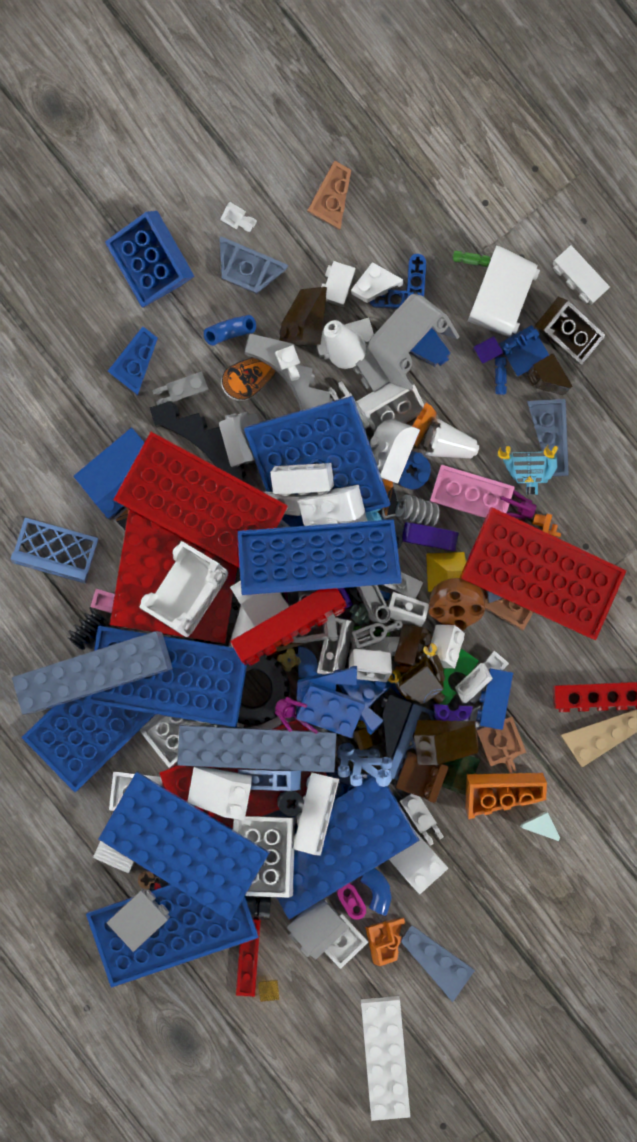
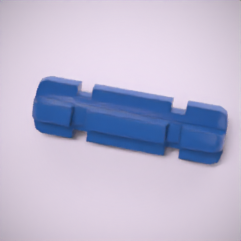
[495,357,507,395]

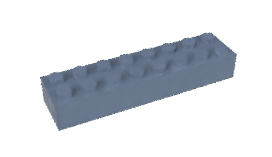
[12,631,173,715]
[177,725,336,772]

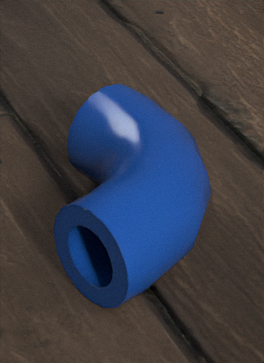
[204,315,256,346]
[360,868,392,916]

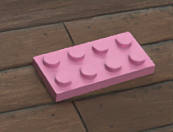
[430,465,514,519]

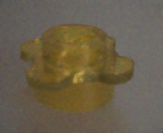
[278,648,301,671]

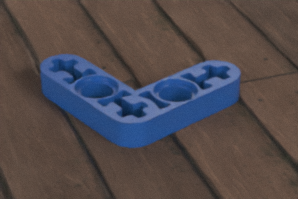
[369,254,426,309]

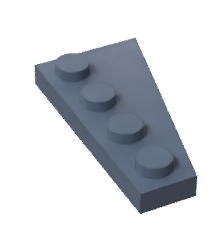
[527,399,569,477]
[401,925,475,1002]

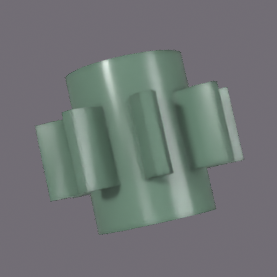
[349,602,370,626]

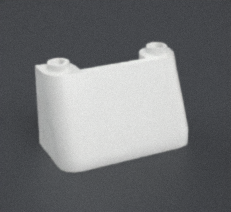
[467,245,540,337]
[139,541,228,637]

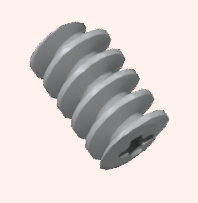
[395,494,439,527]

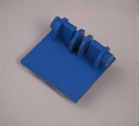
[499,325,549,377]

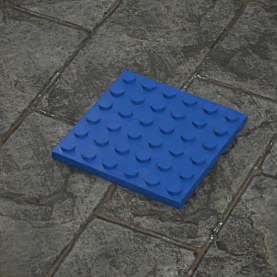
[244,396,390,527]

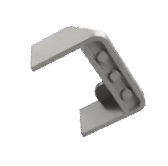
[369,294,460,390]

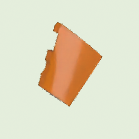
[412,403,437,448]
[365,918,405,966]

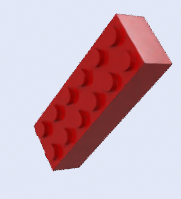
[230,588,347,666]

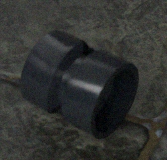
[245,896,271,920]

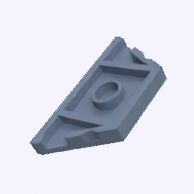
[220,236,288,294]

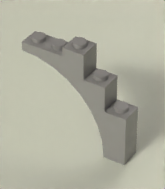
[244,334,333,411]

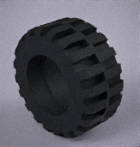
[238,654,290,725]

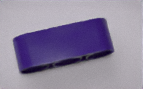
[402,522,459,552]

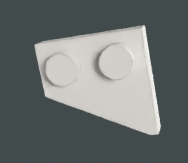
[351,262,403,303]

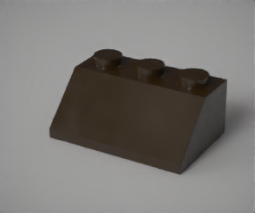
[526,353,573,396]

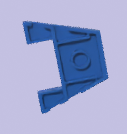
[296,666,357,738]
[339,673,407,734]

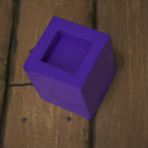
[472,336,503,364]

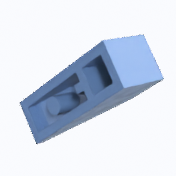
[238,769,301,791]

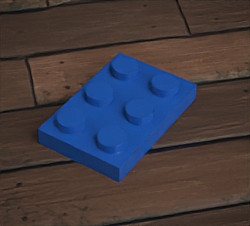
[296,682,365,738]

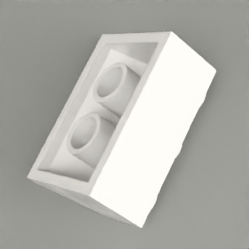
[356,374,424,433]

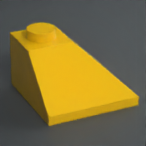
[426,552,466,592]

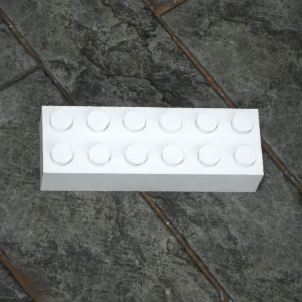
[361,996,410,1121]

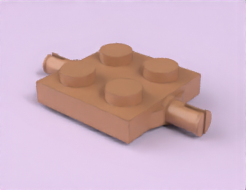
[476,716,526,773]

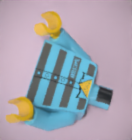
[498,445,558,495]

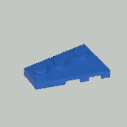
[107,326,158,395]

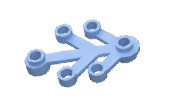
[337,743,392,787]

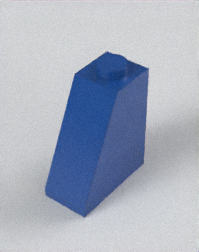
[409,328,451,367]

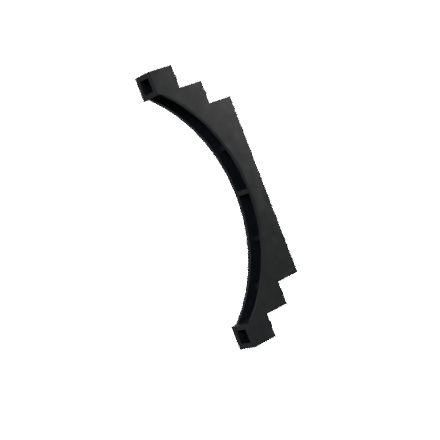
[149,401,249,625]

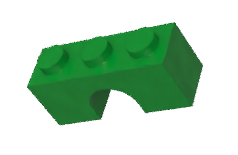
[439,648,479,705]

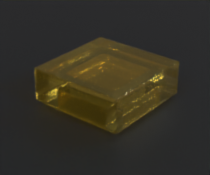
[258,980,280,1002]

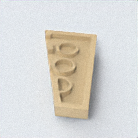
[561,710,637,767]

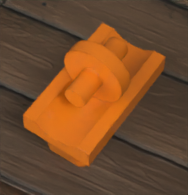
[532,514,561,538]

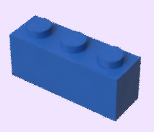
[476,668,513,730]

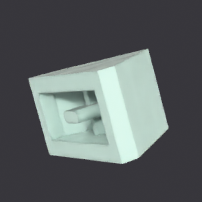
[520,811,560,841]

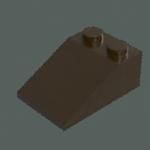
[279,287,327,346]
[535,296,606,365]
[414,720,479,765]

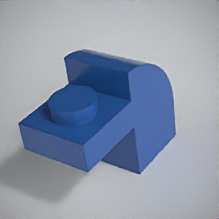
[279,647,318,677]

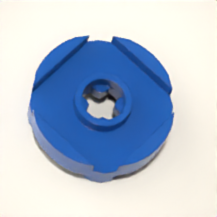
[398,451,431,490]

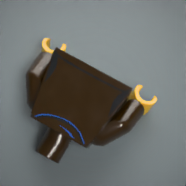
[388,643,445,704]

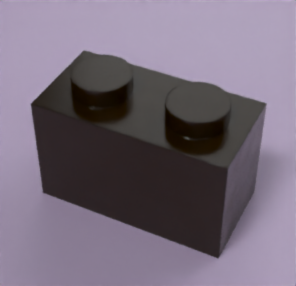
[394,624,432,667]

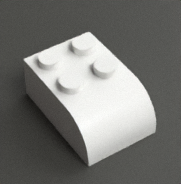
[370,419,420,483]
[298,485,367,526]

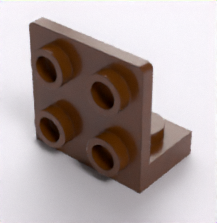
[395,752,448,803]

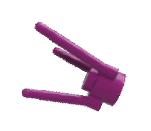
[498,481,537,520]
[275,697,318,734]

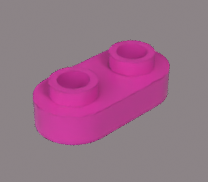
[337,883,366,920]

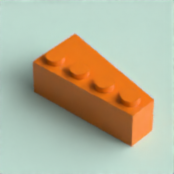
[465,773,547,819]

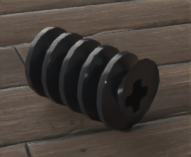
[66,607,106,650]
[277,791,304,816]

